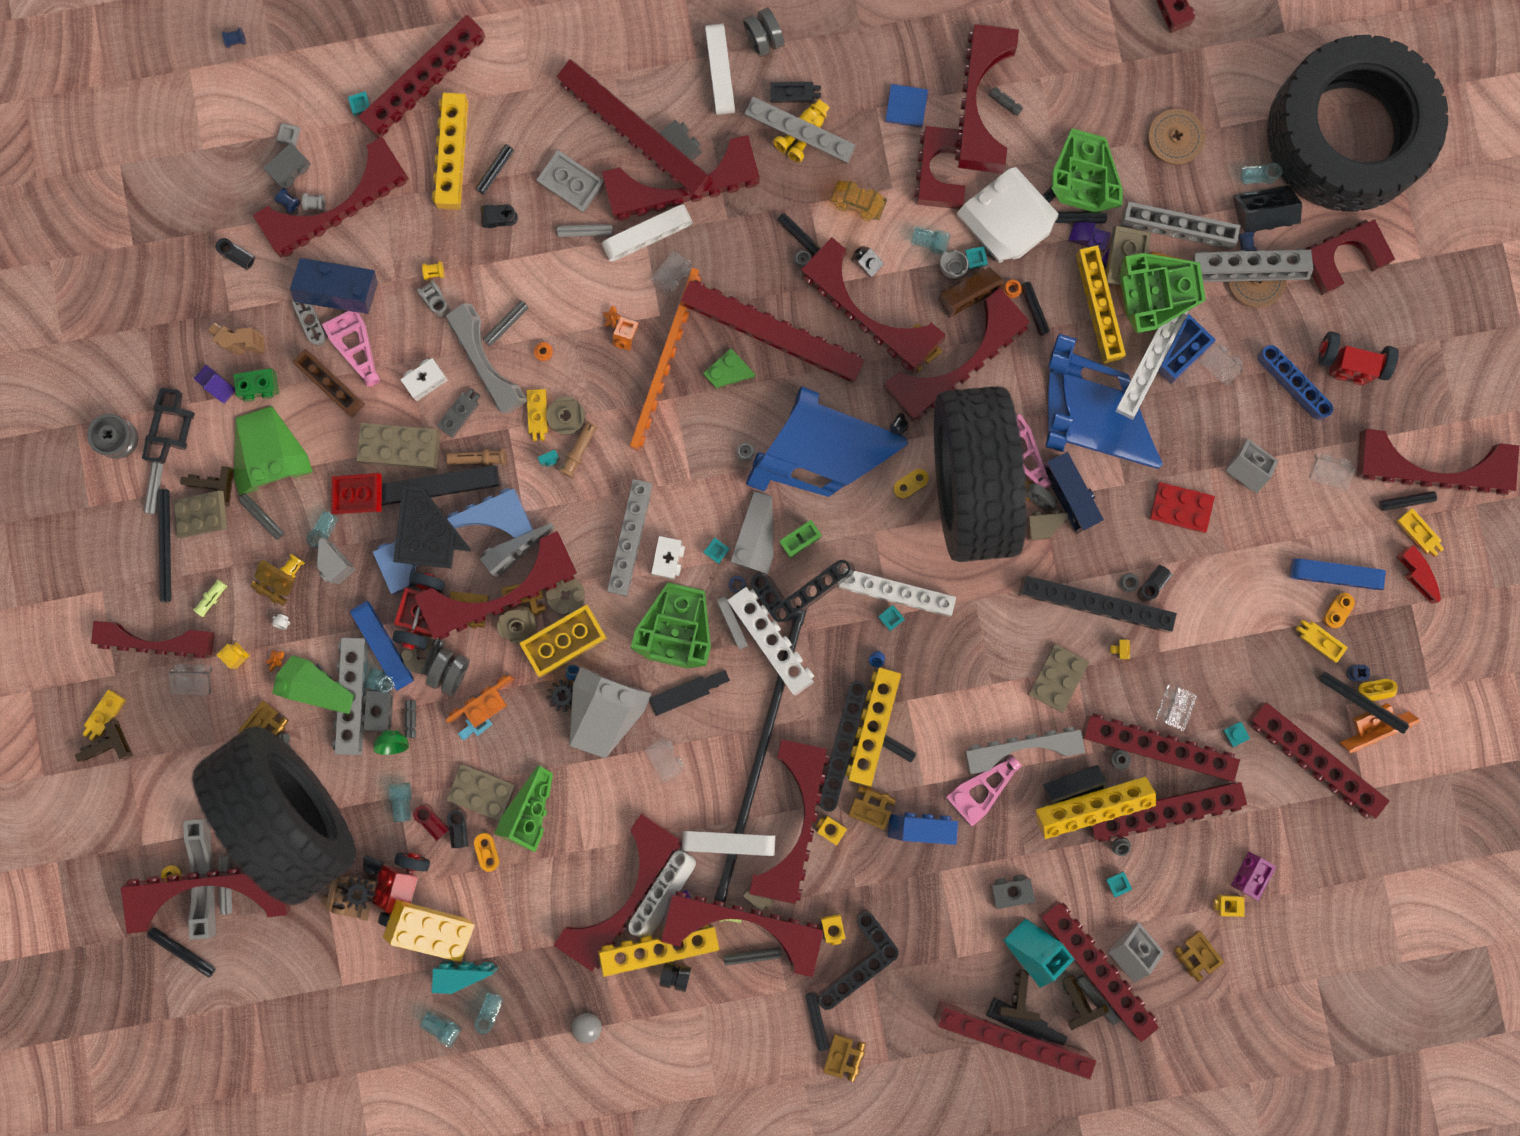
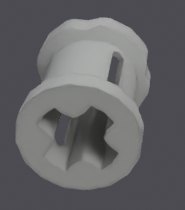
[302,193,325,212]

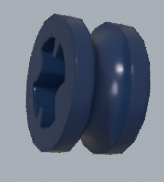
[729,576,746,594]

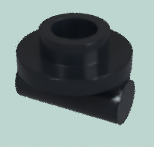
[890,413,909,434]
[362,855,384,875]

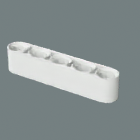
[705,23,735,115]
[601,205,693,262]
[681,831,775,856]
[628,851,696,938]

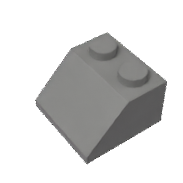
[1226,438,1278,493]
[317,538,356,584]
[1108,923,1165,983]

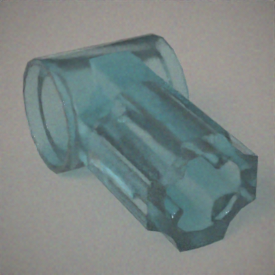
[1241,163,1282,185]
[911,227,951,254]
[307,511,339,550]
[365,668,395,693]
[389,782,412,822]
[474,992,504,1034]
[419,1011,462,1047]

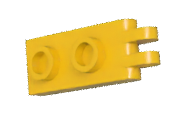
[527,389,548,441]
[1396,508,1444,557]
[1296,620,1348,663]
[83,689,126,742]

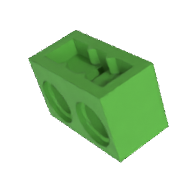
[779,520,822,559]

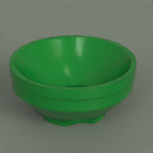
[373,730,409,755]

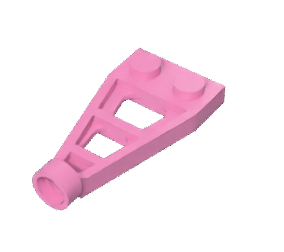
[322,311,380,387]
[1017,414,1052,489]
[946,755,1022,826]

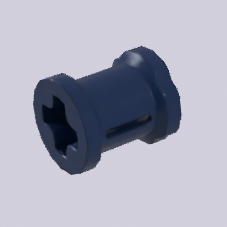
[222,27,246,48]
[274,188,300,213]
[1238,232,1257,251]
[1347,664,1370,682]

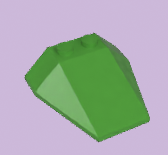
[1052,128,1123,212]
[1120,253,1206,333]
[234,406,313,496]
[631,583,711,669]

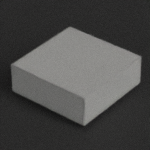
[276,123,301,147]

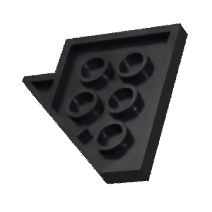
[393,486,471,569]

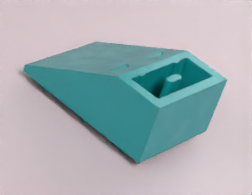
[1003,918,1075,988]
[431,960,498,994]

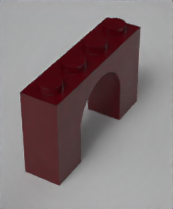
[914,126,966,209]
[1306,219,1395,296]

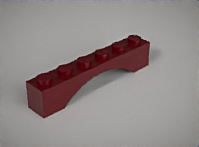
[91,621,215,659]

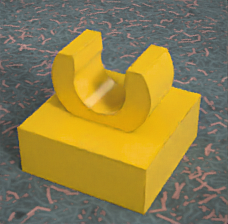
[1110,640,1130,660]

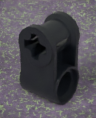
[480,204,518,228]

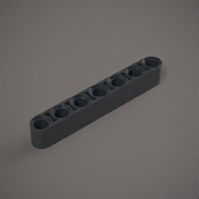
[382,466,500,506]
[820,681,866,812]

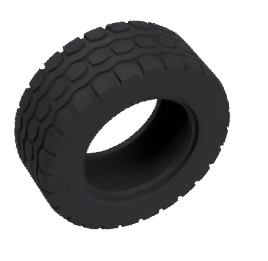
[1267,35,1448,212]
[934,386,1026,562]
[192,726,356,905]

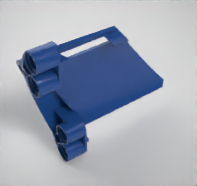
[1045,334,1163,469]
[746,386,908,497]

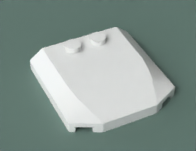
[957,167,1058,263]

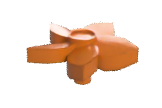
[603,306,621,328]
[265,650,284,672]

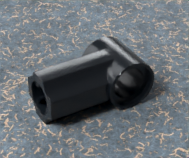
[215,238,256,270]
[1137,564,1173,601]
[447,808,469,849]

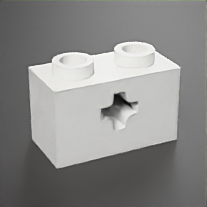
[400,358,448,401]
[651,536,685,580]

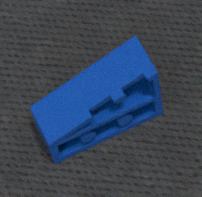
[1158,313,1216,384]
[888,813,958,845]

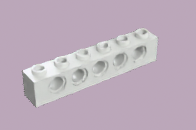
[838,568,956,617]
[727,587,815,696]

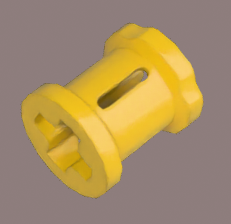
[422,261,445,281]
[280,554,305,578]

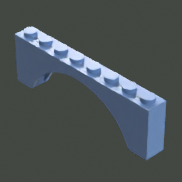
[373,488,534,595]

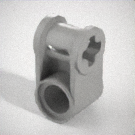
[417,279,450,317]

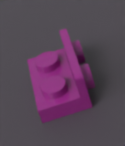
[1231,852,1276,901]

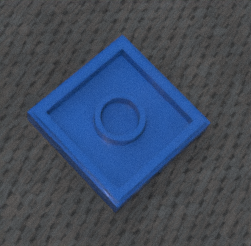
[885,84,928,128]

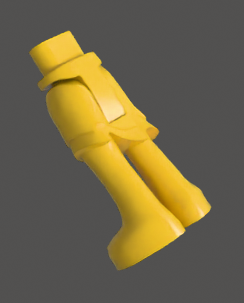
[772,99,830,163]

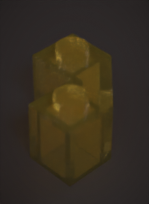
[830,181,887,221]

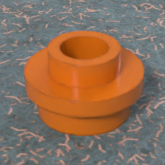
[1002,279,1022,298]
[534,342,553,361]

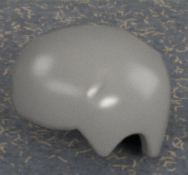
[940,250,969,279]
[571,1013,602,1044]

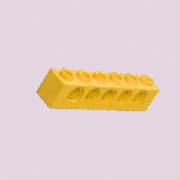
[432,93,468,210]
[1076,245,1126,364]
[845,668,901,787]
[1036,777,1156,839]
[598,924,719,977]

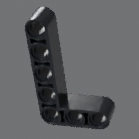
[751,560,855,622]
[818,910,899,1010]

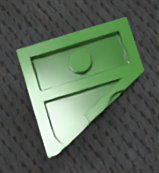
[703,349,756,389]

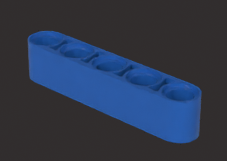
[1257,345,1334,420]
[1290,558,1386,590]
[350,601,415,691]

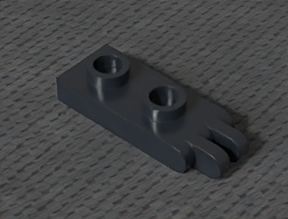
[770,82,821,103]

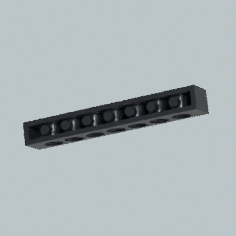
[1018,575,1177,633]

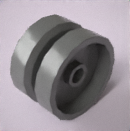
[743,7,785,57]
[87,414,139,459]
[426,647,470,697]

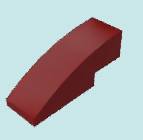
[1396,545,1441,604]

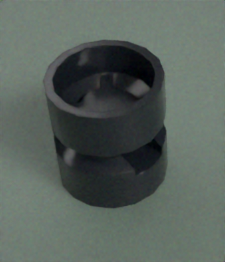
[659,962,692,992]

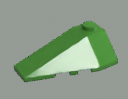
[272,655,354,714]
[494,765,553,852]

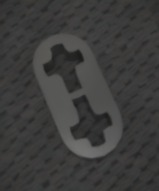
[1026,484,1057,511]

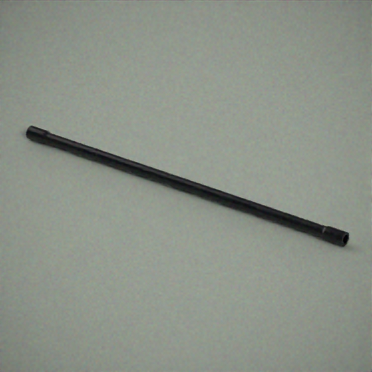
[713,605,808,903]

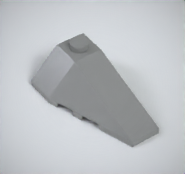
[731,491,773,575]
[480,523,555,578]

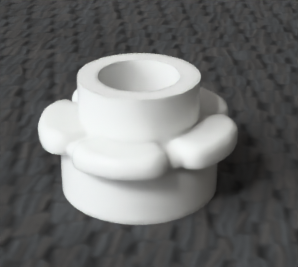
[272,614,290,630]

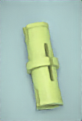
[193,579,228,617]

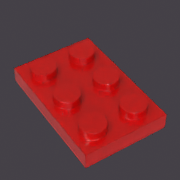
[331,473,382,515]
[1149,482,1215,534]

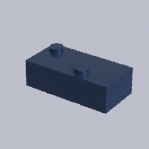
[290,258,378,314]
[1044,451,1104,534]

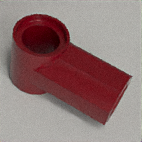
[413,804,449,841]

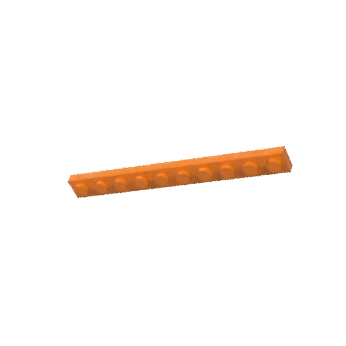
[630,268,702,451]

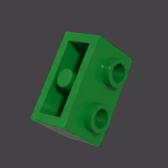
[233,368,279,402]

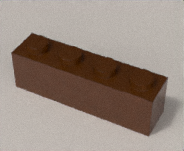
[292,349,365,418]

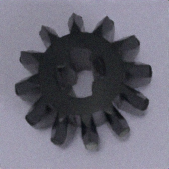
[546,679,573,712]
[341,876,375,911]

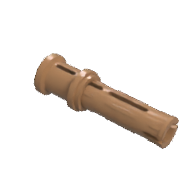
[558,421,597,478]
[447,449,506,466]

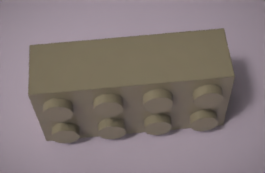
[357,423,441,470]

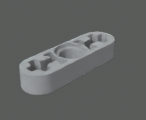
[292,300,327,346]
[717,596,748,650]

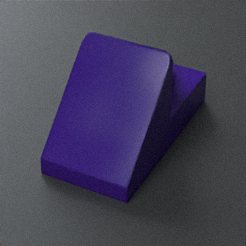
[1068,222,1111,252]
[194,365,235,404]

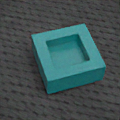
[348,91,370,117]
[965,246,988,270]
[537,449,560,467]
[703,538,730,565]
[878,605,905,631]
[1222,721,1250,748]
[1105,871,1133,898]

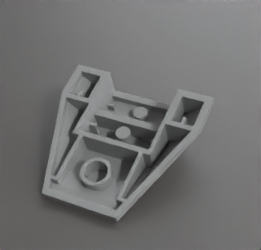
[569,667,652,758]

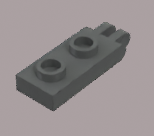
[437,388,481,438]

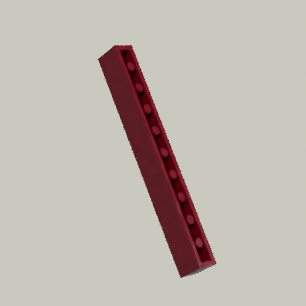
[557,59,713,196]
[680,280,864,383]

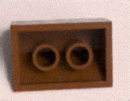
[939,267,1004,318]

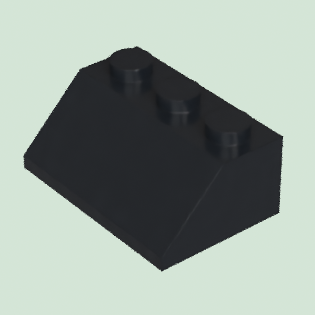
[1234,185,1302,233]
[1043,765,1108,805]

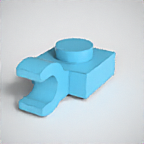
[458,719,493,740]

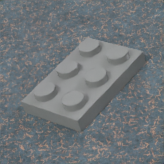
[536,150,605,213]

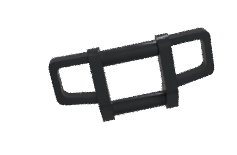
[142,388,195,464]

